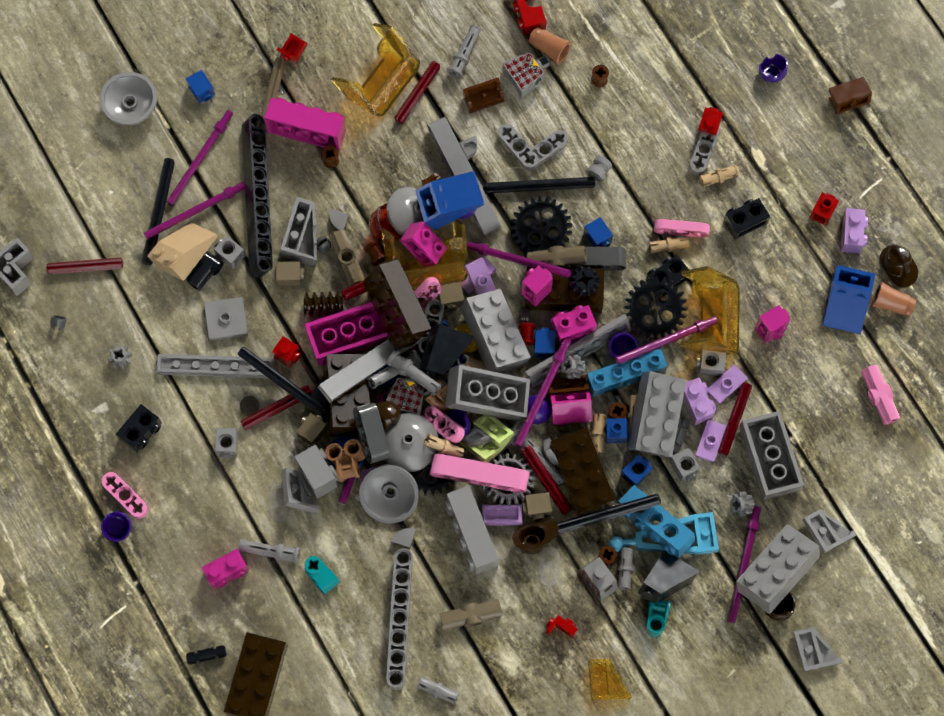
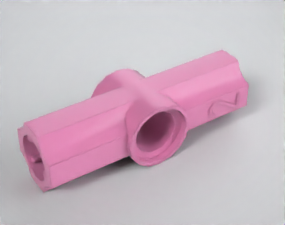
[861,365,900,425]

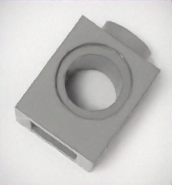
[214,236,246,269]
[696,350,726,377]
[215,428,238,459]
[670,448,700,481]

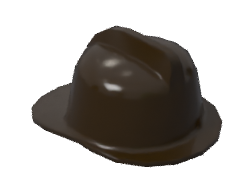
[880,245,918,287]
[512,518,559,555]

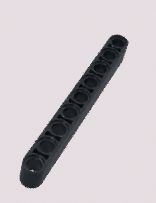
[242,113,273,278]

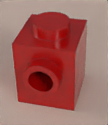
[809,192,839,226]
[272,336,301,368]

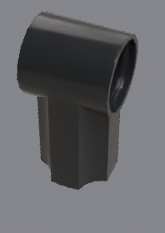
[186,251,224,291]

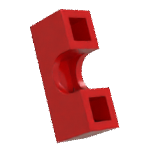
[512,0,546,35]

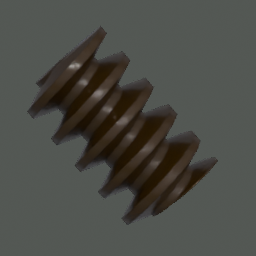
[304,291,344,317]

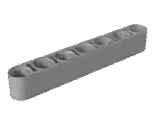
[427,117,501,236]
[386,548,413,690]

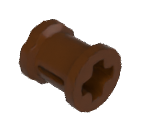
[591,65,609,88]
[321,145,339,168]
[364,241,388,266]
[608,402,627,419]
[598,546,617,567]

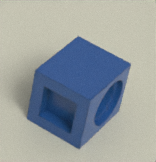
[186,70,215,104]
[583,217,613,247]
[534,328,555,359]
[605,418,627,444]
[621,454,653,487]

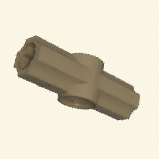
[329,230,365,286]
[527,246,587,267]
[439,599,503,631]

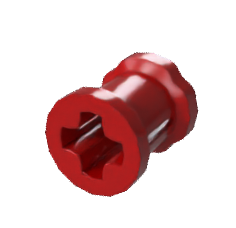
[519,322,536,346]

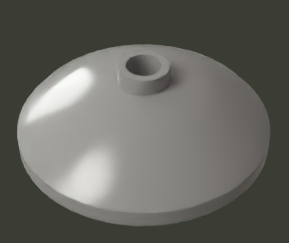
[100,72,157,125]
[387,187,437,237]
[384,413,438,472]
[359,465,419,524]

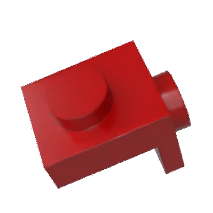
[276,33,308,63]
[698,107,723,136]
[545,615,578,639]

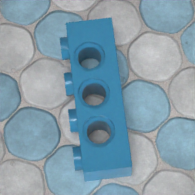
[587,348,668,397]
[618,485,695,558]

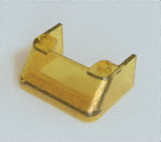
[331,23,420,116]
[382,219,469,290]
[680,266,740,355]

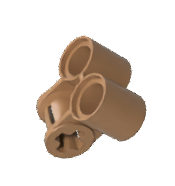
[325,439,365,482]

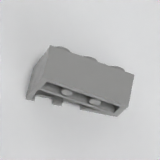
[279,197,317,267]

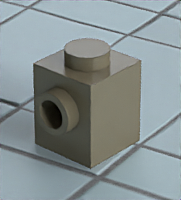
[276,262,305,286]
[435,282,464,311]
[296,413,327,446]
[522,492,552,521]

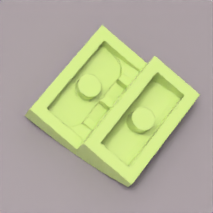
[460,415,514,463]

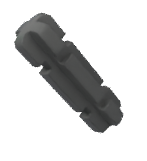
[673,418,690,455]

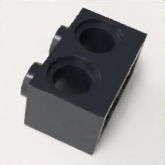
[724,198,770,240]
[645,255,691,299]
[116,404,162,453]

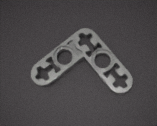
[498,124,568,171]

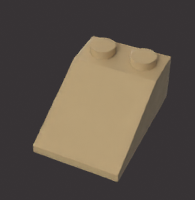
[147,222,218,281]

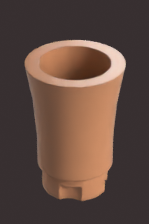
[528,27,571,64]
[871,281,916,317]

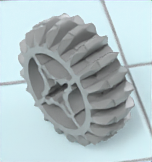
[483,453,535,506]

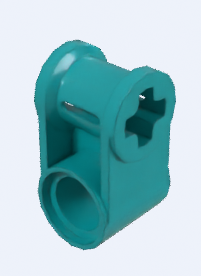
[305,556,340,595]
[646,600,671,637]

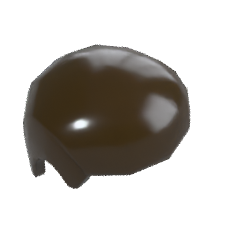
[376,401,401,431]
[764,592,796,621]

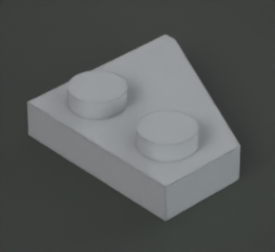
[281,468,321,514]
[802,509,856,554]
[793,627,843,672]

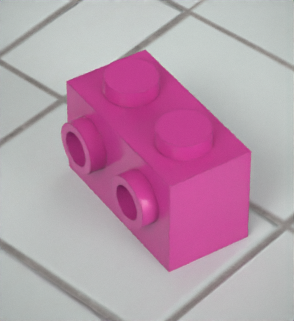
[400,221,447,267]
[521,265,553,307]
[551,305,597,345]
[755,305,790,344]
[550,391,592,425]
[201,548,249,589]

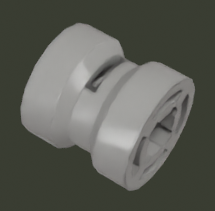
[586,155,612,182]

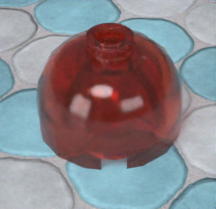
[369,204,402,243]

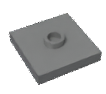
[204,297,248,341]

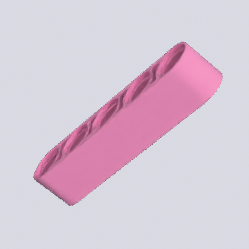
[430,454,530,493]

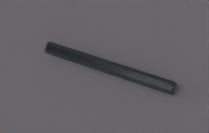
[142,158,175,265]
[482,177,596,194]
[237,346,328,422]
[557,494,661,534]

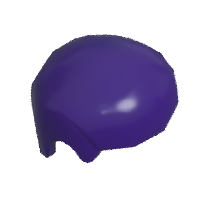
[759,54,788,83]
[608,332,638,359]
[524,395,551,425]
[442,409,471,436]
[101,511,132,542]

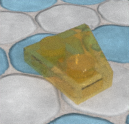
[588,658,632,701]

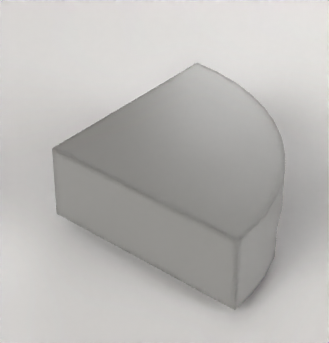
[459,136,477,160]
[330,209,349,231]
[463,427,491,446]
[543,438,558,465]
[391,528,416,549]

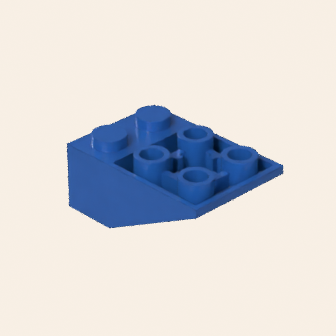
[415,171,485,230]
[822,265,875,335]

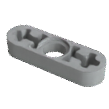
[689,128,719,175]

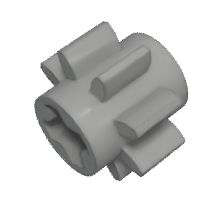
[108,344,133,369]
[561,355,586,379]
[730,492,755,517]

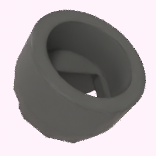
[316,236,331,253]
[50,315,67,330]

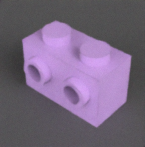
[840,208,868,254]
[683,377,716,426]

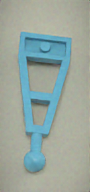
[608,512,719,555]

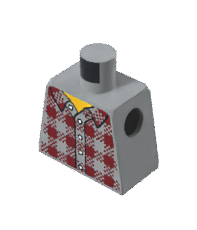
[502,53,550,99]
[386,376,424,416]
[579,557,617,601]

